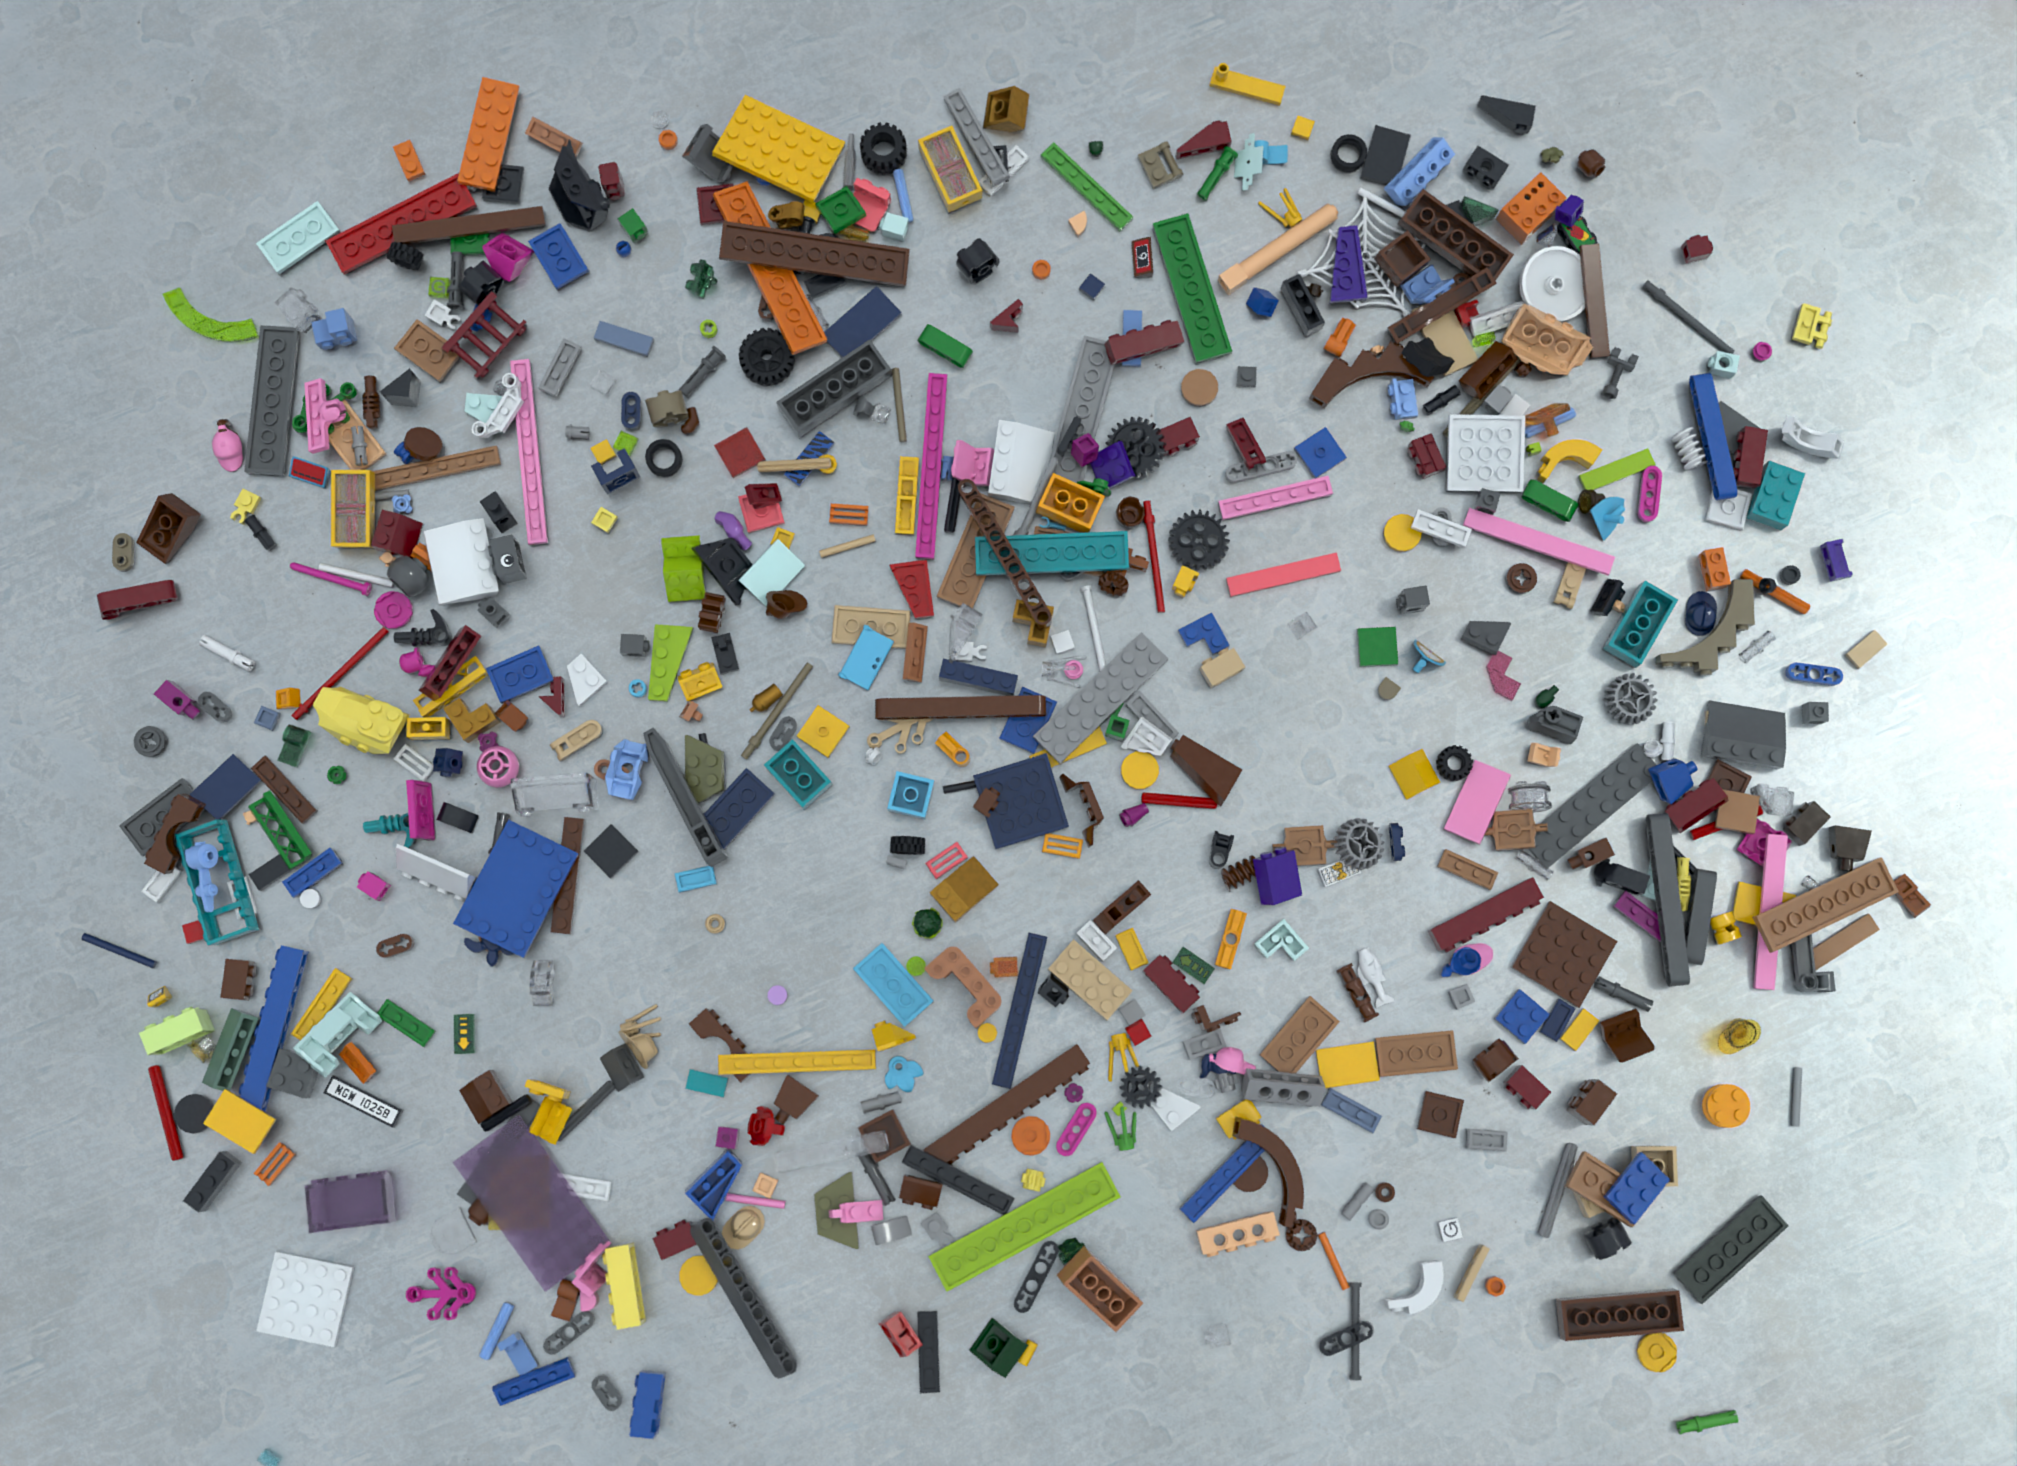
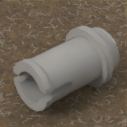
[565,424,589,439]

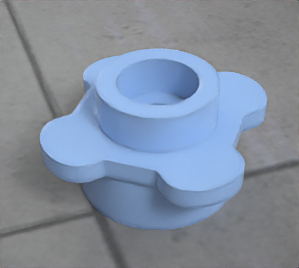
[392,494,412,514]

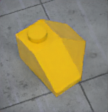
[871,1021,916,1052]

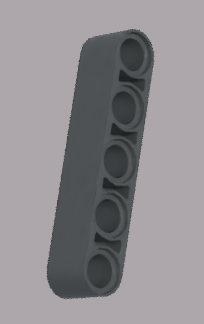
[1684,868,1717,965]

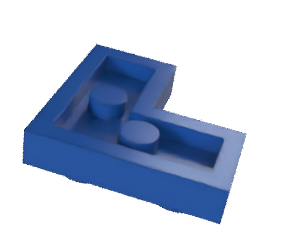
[1178,612,1230,655]

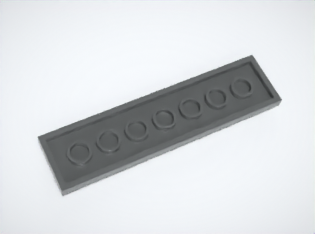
[244,325,300,476]
[1529,743,1656,869]

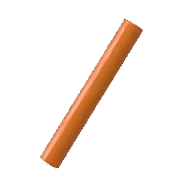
[1318,1232,1349,1290]

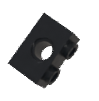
[1463,145,1509,189]

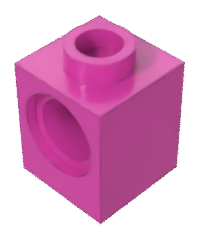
[357,871,391,901]

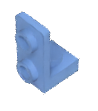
[497,1332,538,1376]

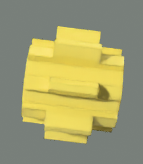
[1021,1169,1046,1192]

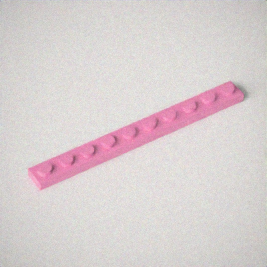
[510,359,548,545]

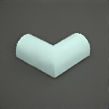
[1254,919,1309,961]

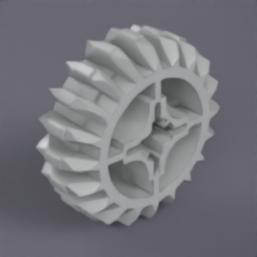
[1605,673,1658,725]
[1333,818,1385,870]

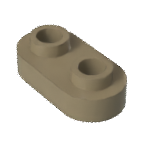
[112,533,134,572]

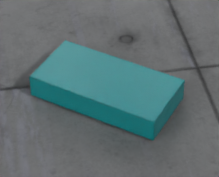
[685,1069,729,1097]

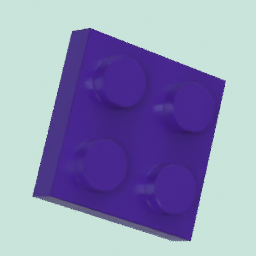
[1090,441,1135,489]

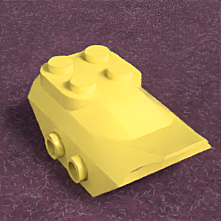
[313,686,410,754]

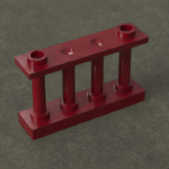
[441,291,527,380]

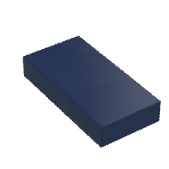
[1539,998,1576,1042]

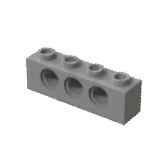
[1241,1068,1326,1107]

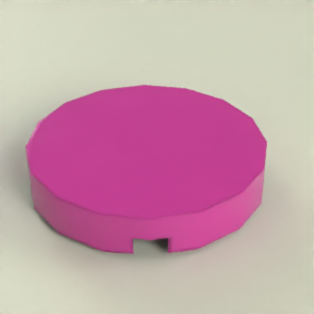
[374,591,413,629]

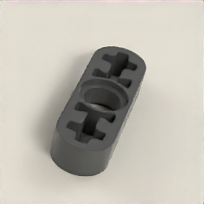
[543,1311,595,1355]

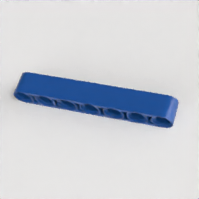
[1689,373,1738,500]

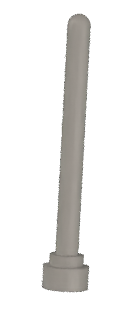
[1013,457,1058,535]

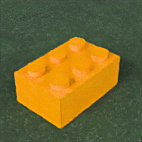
[1036,473,1105,533]

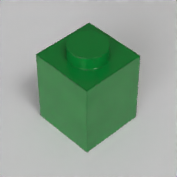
[617,208,648,242]
[1105,714,1130,741]

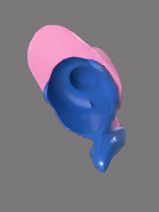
[1441,943,1493,977]

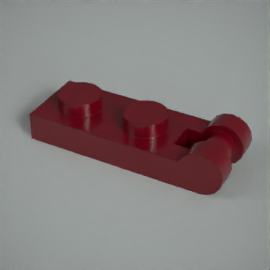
[1226,417,1266,470]

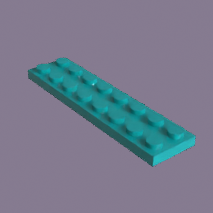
[975,531,1129,576]

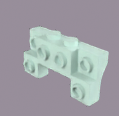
[293,992,382,1078]

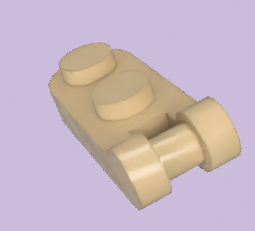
[1553,562,1586,609]
[550,720,602,761]

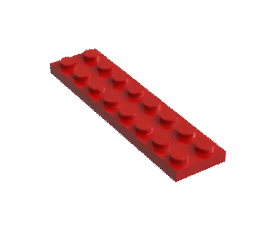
[326,173,477,275]

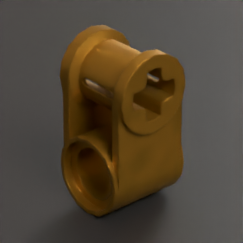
[768,201,805,229]

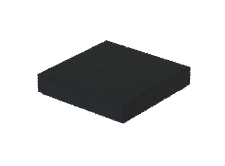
[482,164,525,204]
[584,824,639,878]

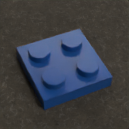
[1494,989,1550,1044]

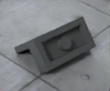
[600,1043,644,1092]

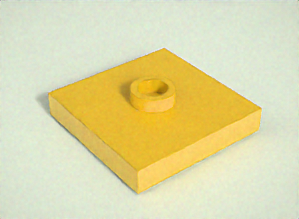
[796,705,850,758]

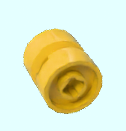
[1710,911,1742,945]

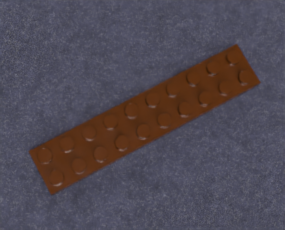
[719,221,910,287]

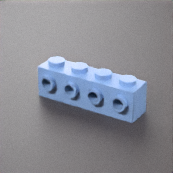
[1384,137,1455,206]

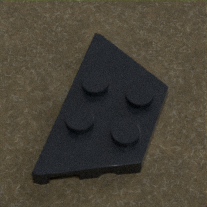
[691,538,753,605]

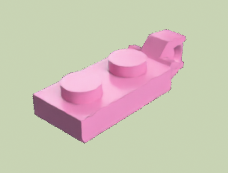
[829,1200,883,1223]

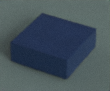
[1079,273,1105,300]

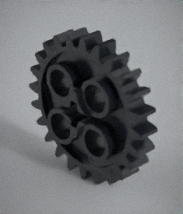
[1105,417,1166,478]
[1168,509,1230,571]

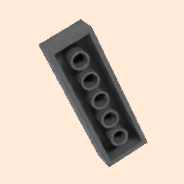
[776,340,892,438]

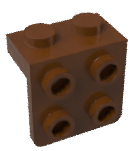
[1191,1005,1241,1033]
[1600,1008,1655,1063]

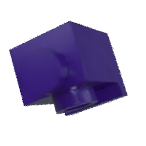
[1555,194,1584,227]

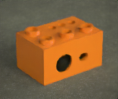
[1495,172,1567,245]

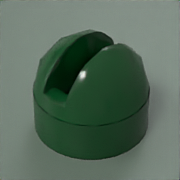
[1089,141,1104,156]

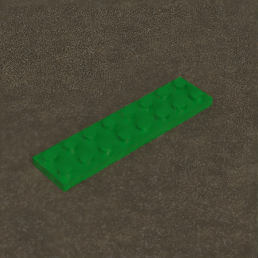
[1152,213,1232,363]

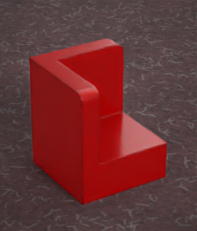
[1454,299,1479,328]

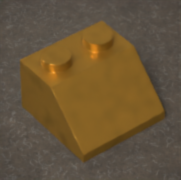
[983,86,1030,132]

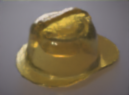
[1718,1018,1761,1054]

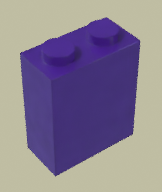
[1253,847,1302,905]

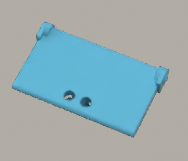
[838,625,894,690]

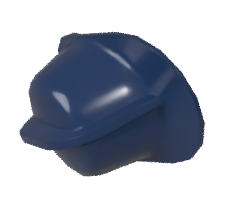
[1685,591,1717,636]

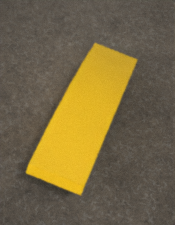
[895,456,919,534]

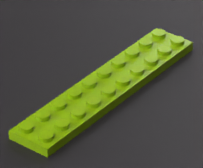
[928,1162,1121,1292]

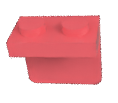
[853,178,891,232]

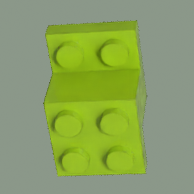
[661,535,706,602]

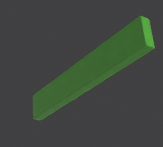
[1041,142,1133,231]

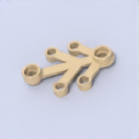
[867,719,933,754]

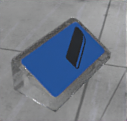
[1536,223,1558,248]

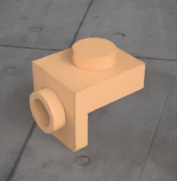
[1528,743,1561,767]

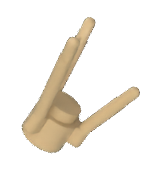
[620,1004,661,1038]

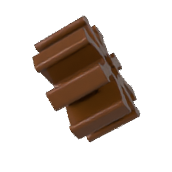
[698,592,726,633]

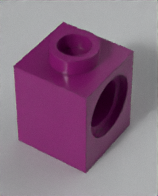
[1071,433,1099,467]
[715,1126,740,1149]

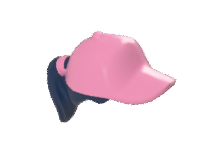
[1199,1047,1256,1079]

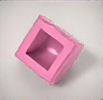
[580,1292,599,1311]

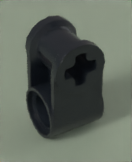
[1209,830,1234,869]

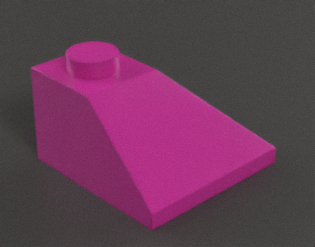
[482,232,534,282]

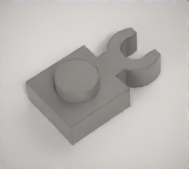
[921,1212,954,1248]

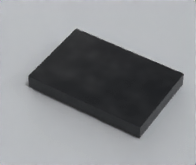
[1360,125,1411,185]

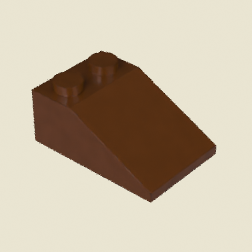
[136,493,201,564]

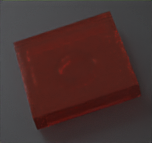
[714,427,766,478]

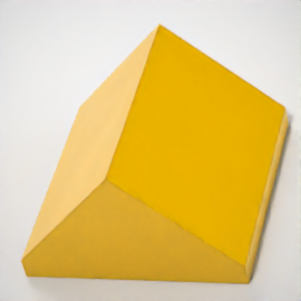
[1388,749,1441,800]

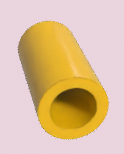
[1017,1339,1038,1366]

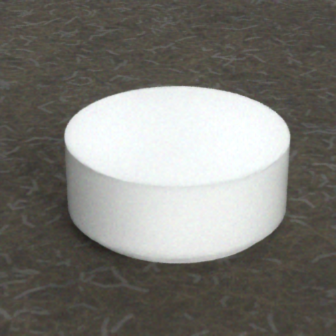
[300,889,321,909]

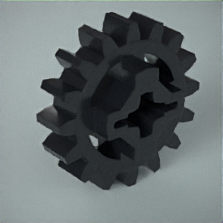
[1119,1066,1163,1109]

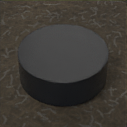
[1780,565,1801,585]

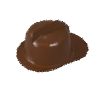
[766,590,808,619]

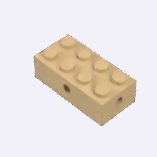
[1048,939,1133,1021]

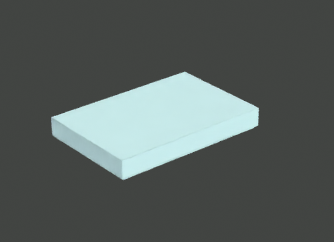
[738,539,805,606]

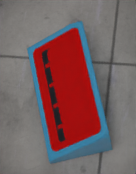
[289,456,331,488]

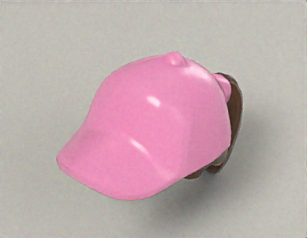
[212,419,243,472]

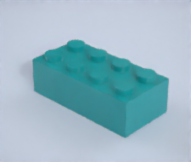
[1602,580,1678,668]

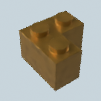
[1012,599,1054,648]
[443,698,500,743]

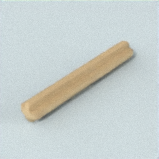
[757,458,831,472]

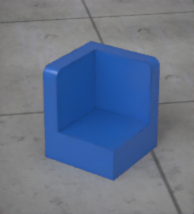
[1246,287,1279,317]

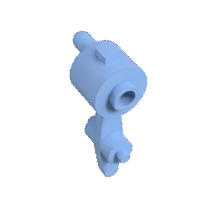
[184,841,218,912]

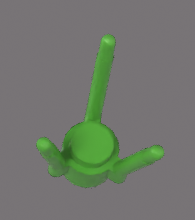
[1104,1107,1137,1151]

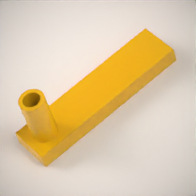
[1209,63,1286,106]

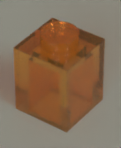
[990,956,1018,978]

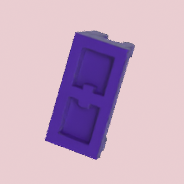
[1820,539,1853,582]

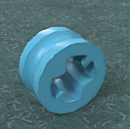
[629,679,647,698]

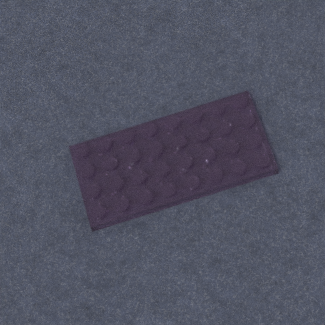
[452,1115,609,1292]

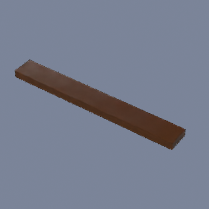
[392,206,546,244]

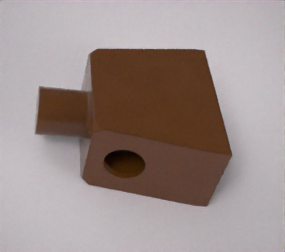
[1567,838,1615,870]
[774,1075,819,1125]

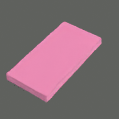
[1444,760,1511,845]

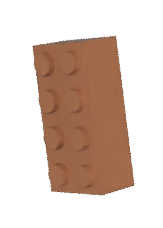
[1057,1246,1143,1332]

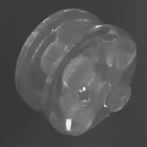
[1508,781,1552,813]

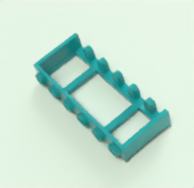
[175,819,259,945]

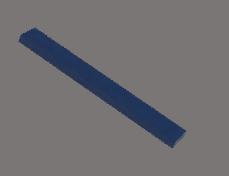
[992,932,1048,1089]

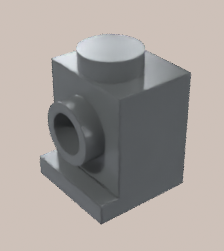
[477,596,510,628]

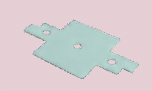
[1234,133,1263,191]

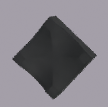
[1402,337,1455,377]

